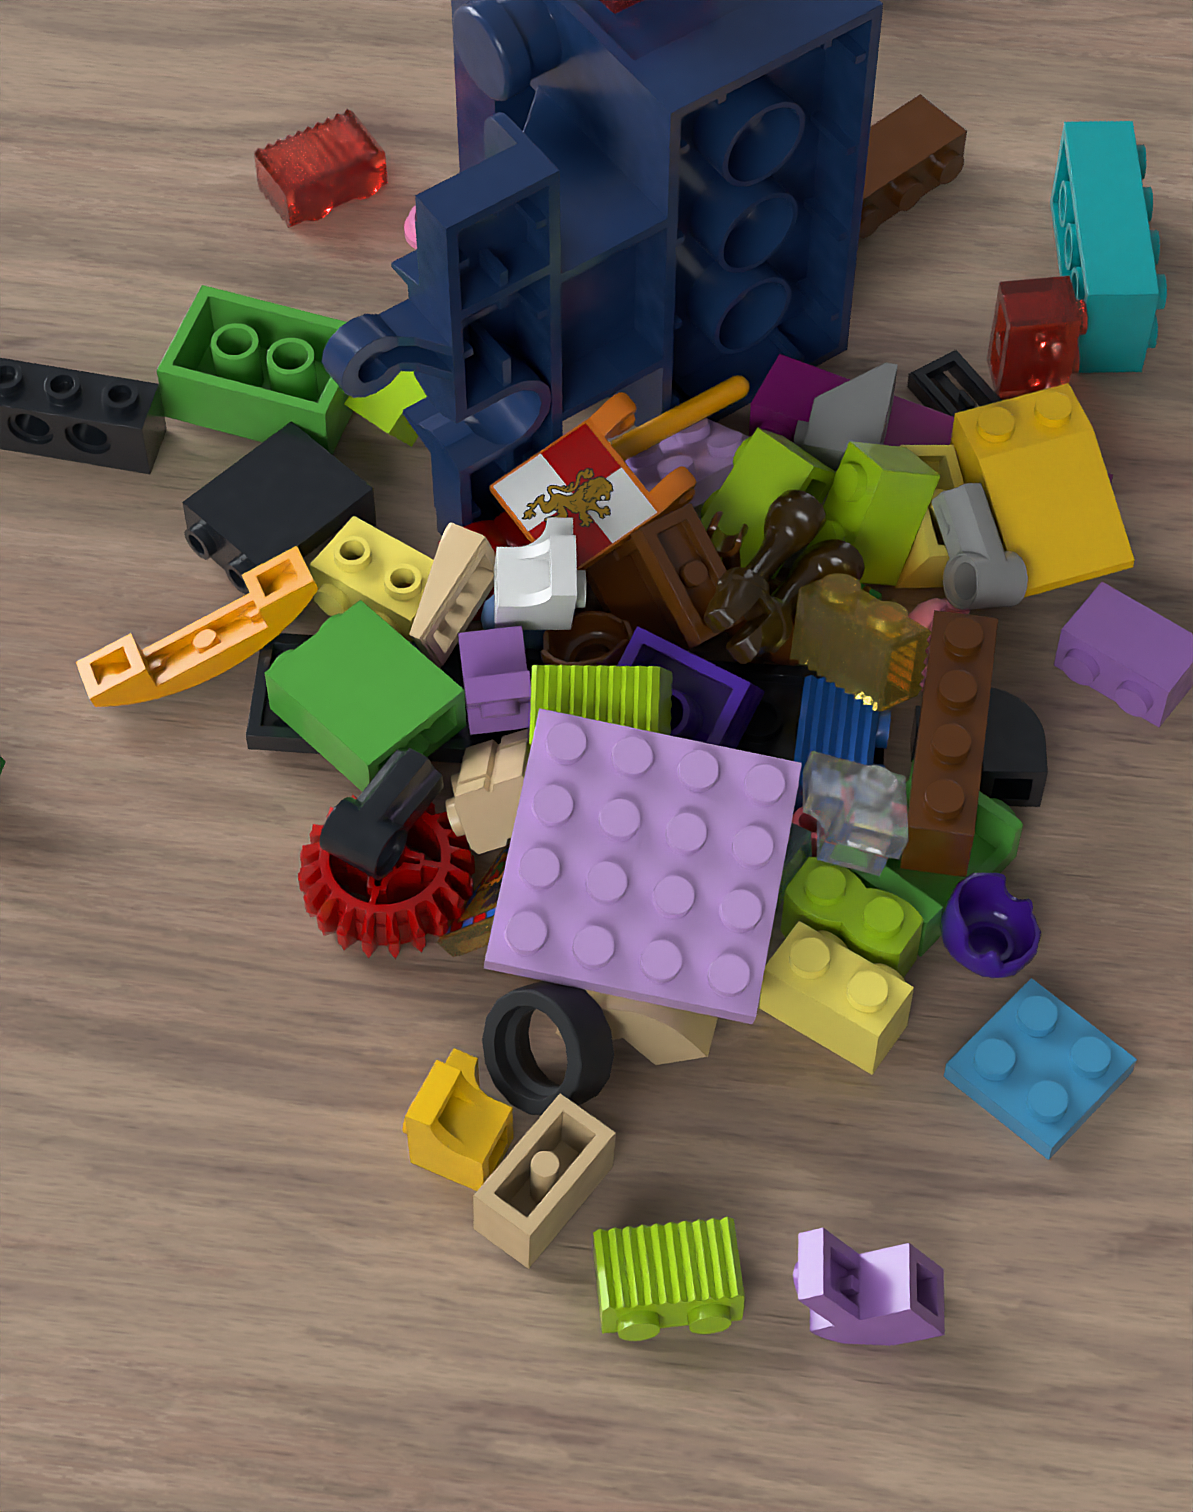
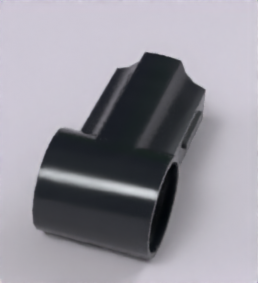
[319,748,444,880]

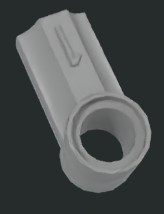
[931,483,1028,610]

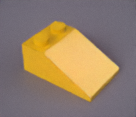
[950,383,1135,598]

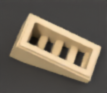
[409,523,496,668]

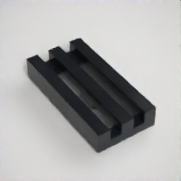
[907,350,1003,417]

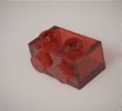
[987,276,1088,400]

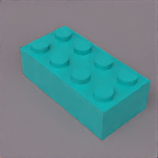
[1050,121,1167,373]

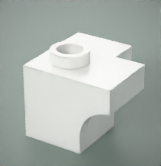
[494,517,586,630]

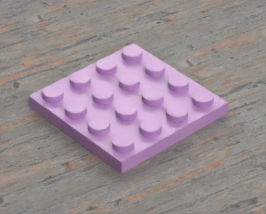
[484,708,802,1024]

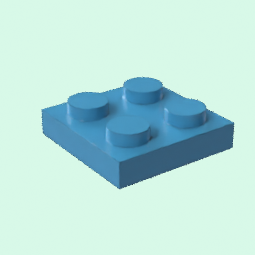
[943,978,1137,1160]

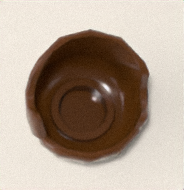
[540,610,634,666]

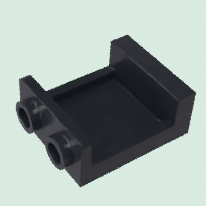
[182,421,377,595]

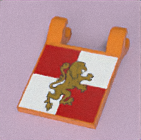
[489,392,697,570]

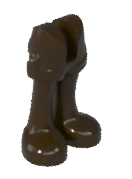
[704,490,865,664]

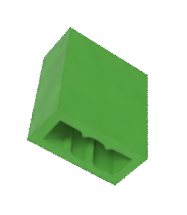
[265,600,466,792]

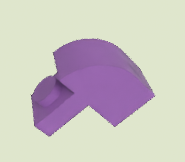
[458,626,531,735]
[793,1228,945,1345]

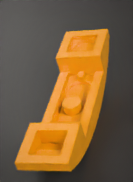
[76,546,318,707]

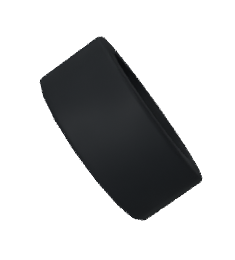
[482,981,614,1115]

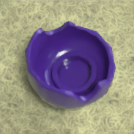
[940,872,1041,979]

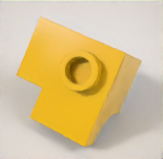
[402,1048,514,1191]

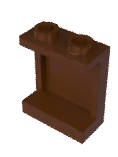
[585,503,746,651]

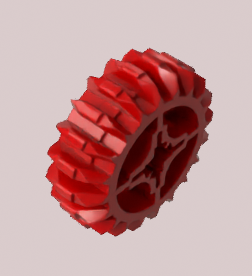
[298,794,475,959]

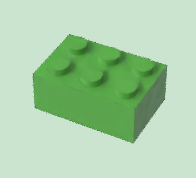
[156,285,353,454]

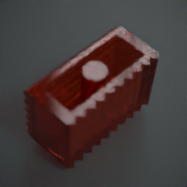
[254,109,388,228]

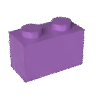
[1054,581,1193,727]

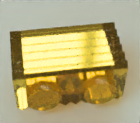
[790,573,932,711]

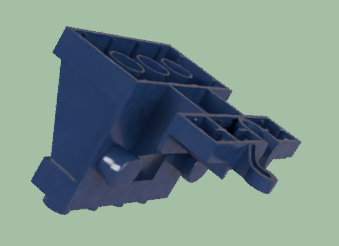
[322,0,883,536]

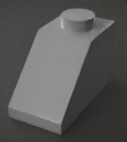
[793,363,898,472]

